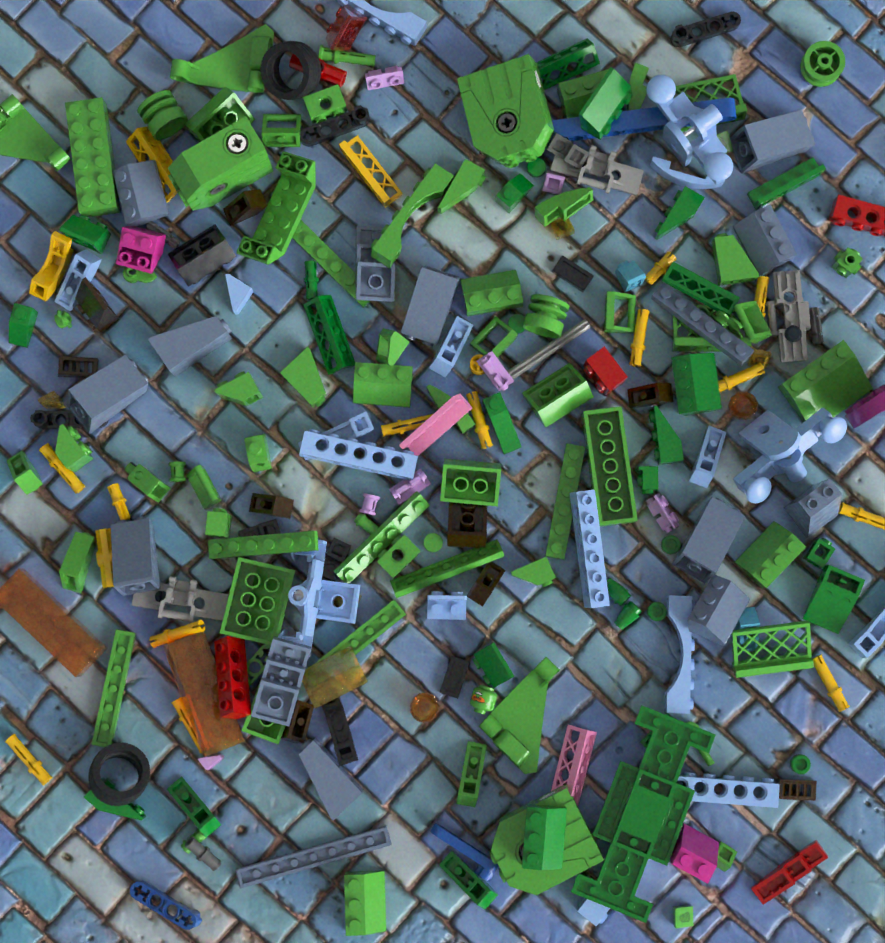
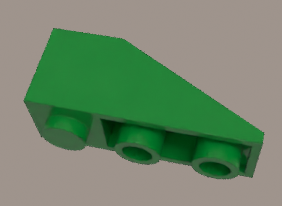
[654,186,705,240]
[649,406,684,465]
[84,777,147,821]

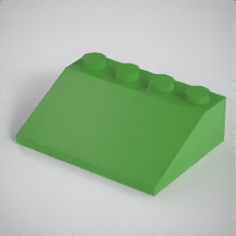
[778,340,873,422]
[220,557,295,645]

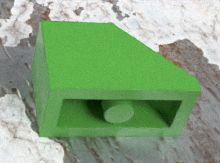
[6,450,43,495]
[510,556,556,587]

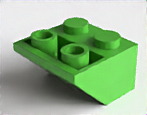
[214,371,264,406]
[55,424,94,472]

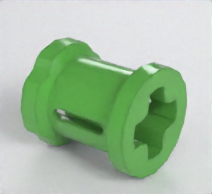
[168,461,186,482]

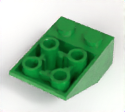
[802,565,865,634]

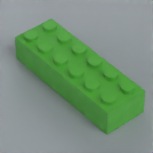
[65,97,121,218]
[581,406,638,527]

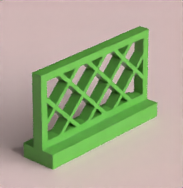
[675,74,748,132]
[672,305,752,352]
[731,620,814,678]

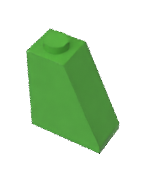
[711,233,759,286]
[280,347,327,408]
[59,532,95,593]

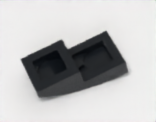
[238,519,281,537]
[322,538,351,582]

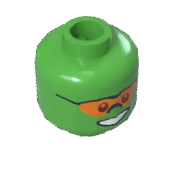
[470,684,497,715]

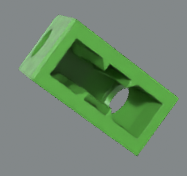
[244,433,272,473]
[125,462,171,503]

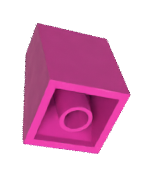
[669,823,719,884]

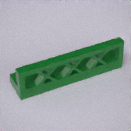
[536,38,600,90]
[747,158,826,210]
[662,262,740,317]
[303,295,355,375]

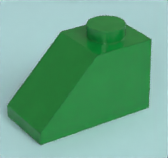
[495,173,534,213]
[9,303,38,348]

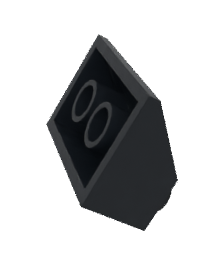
[168,224,236,287]

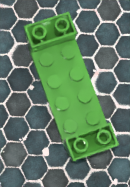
[236,151,316,265]

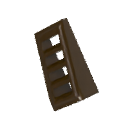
[58,356,98,378]
[777,778,817,801]

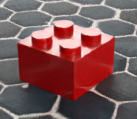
[583,346,628,396]

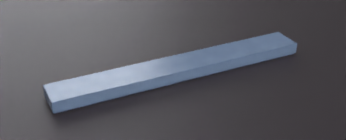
[235,825,392,889]

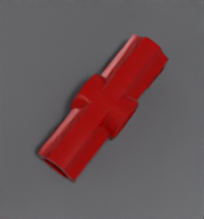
[289,54,347,88]

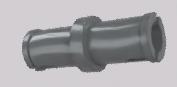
[185,836,221,871]

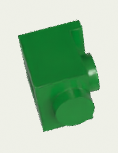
[636,466,658,495]
[803,538,835,569]

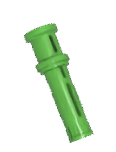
[318,45,376,67]

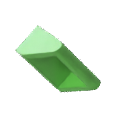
[261,114,301,147]
[604,291,636,334]
[733,301,772,344]
[469,316,518,358]
[376,328,409,366]
[186,465,222,510]

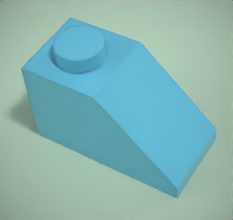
[615,261,646,293]
[735,607,760,652]

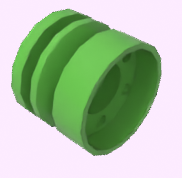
[137,90,188,140]
[523,294,570,339]

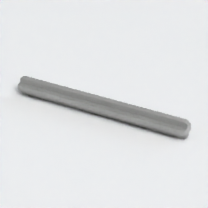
[508,319,591,379]

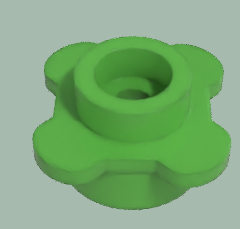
[54,310,72,329]

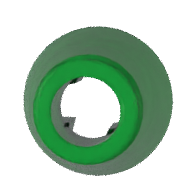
[607,578,631,606]
[614,601,642,630]

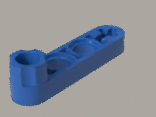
[430,823,499,881]
[130,881,202,930]

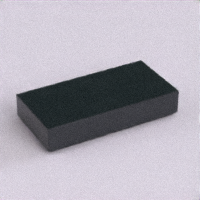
[552,255,594,292]
[440,656,470,699]

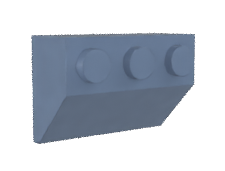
[113,160,169,227]
[733,204,797,276]
[688,575,750,646]

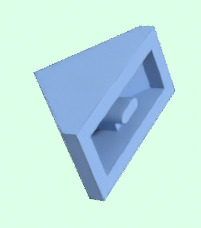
[225,274,253,315]

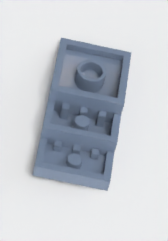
[355,225,395,302]
[251,636,311,727]

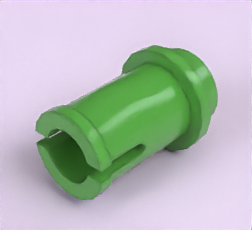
[354,513,379,535]
[181,829,206,854]

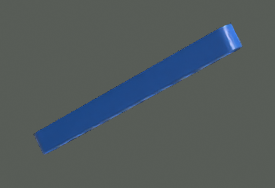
[548,98,737,144]

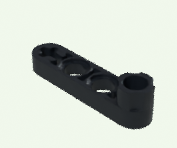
[670,11,741,47]
[300,105,370,147]
[30,410,109,429]

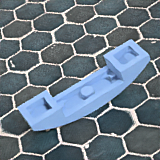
[650,157,725,189]
[298,412,374,460]

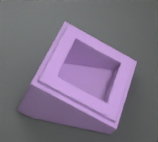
[542,170,565,195]
[198,754,225,770]

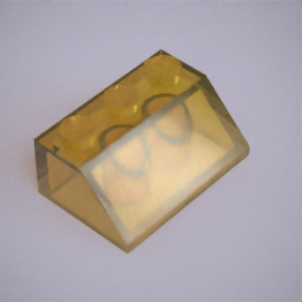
[302,646,368,709]

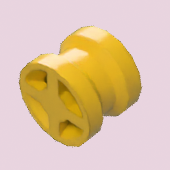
[470,354,485,375]

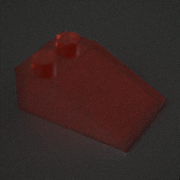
[326,5,368,51]

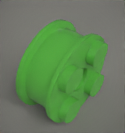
[800,41,845,87]

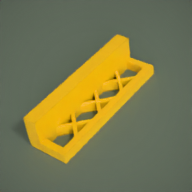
[126,126,180,203]
[339,135,403,208]

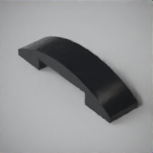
[318,686,358,766]

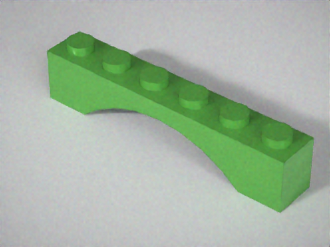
[370,163,454,269]

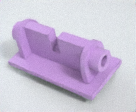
[365,65,404,90]
[476,351,514,391]
[389,469,431,505]
[646,493,679,533]

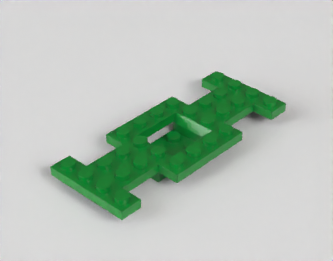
[571,705,716,923]

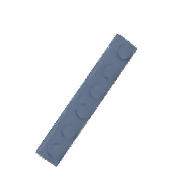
[651,283,754,366]

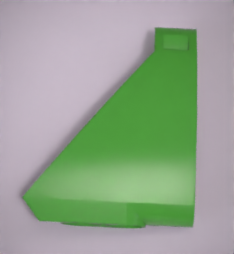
[170,24,274,93]
[0,94,71,171]
[478,657,560,774]

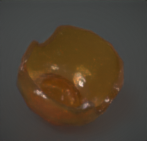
[728,392,758,420]
[410,692,439,723]

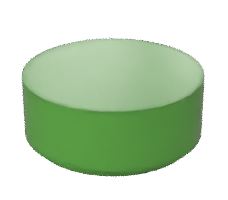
[424,533,443,552]

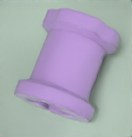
[359,493,380,516]

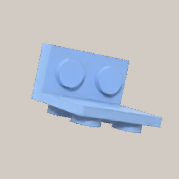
[427,591,467,620]

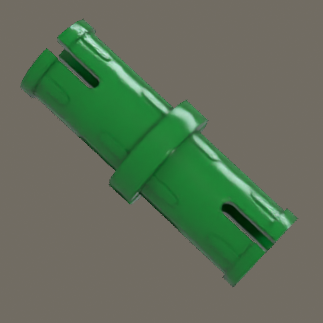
[304,260,319,300]

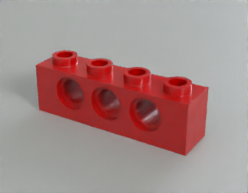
[828,194,885,236]
[214,636,251,719]

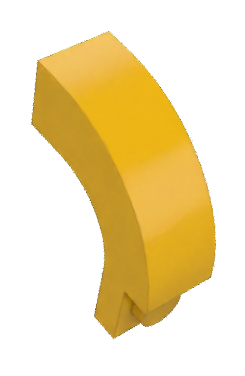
[29,231,73,301]

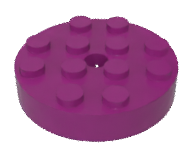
[845,384,885,428]

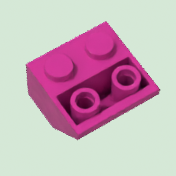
[116,226,166,274]

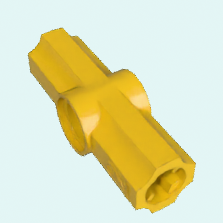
[95,528,114,588]

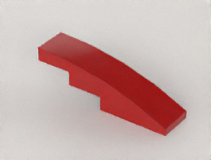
[751,840,828,905]

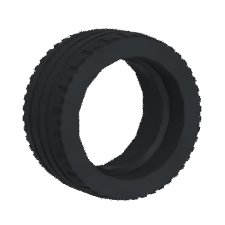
[260,41,321,100]
[88,742,150,806]

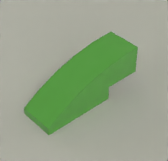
[626,62,649,111]
[534,187,593,227]
[426,385,475,434]

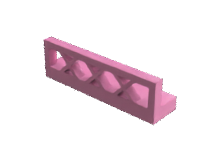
[399,393,472,456]
[551,725,597,806]

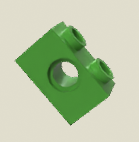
[303,84,347,124]
[205,508,232,538]
[377,535,421,579]

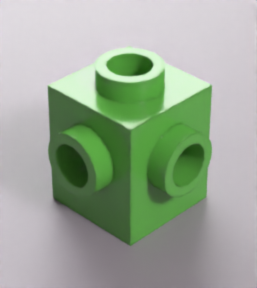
[831,247,863,278]

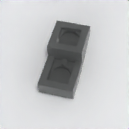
[546,132,590,169]

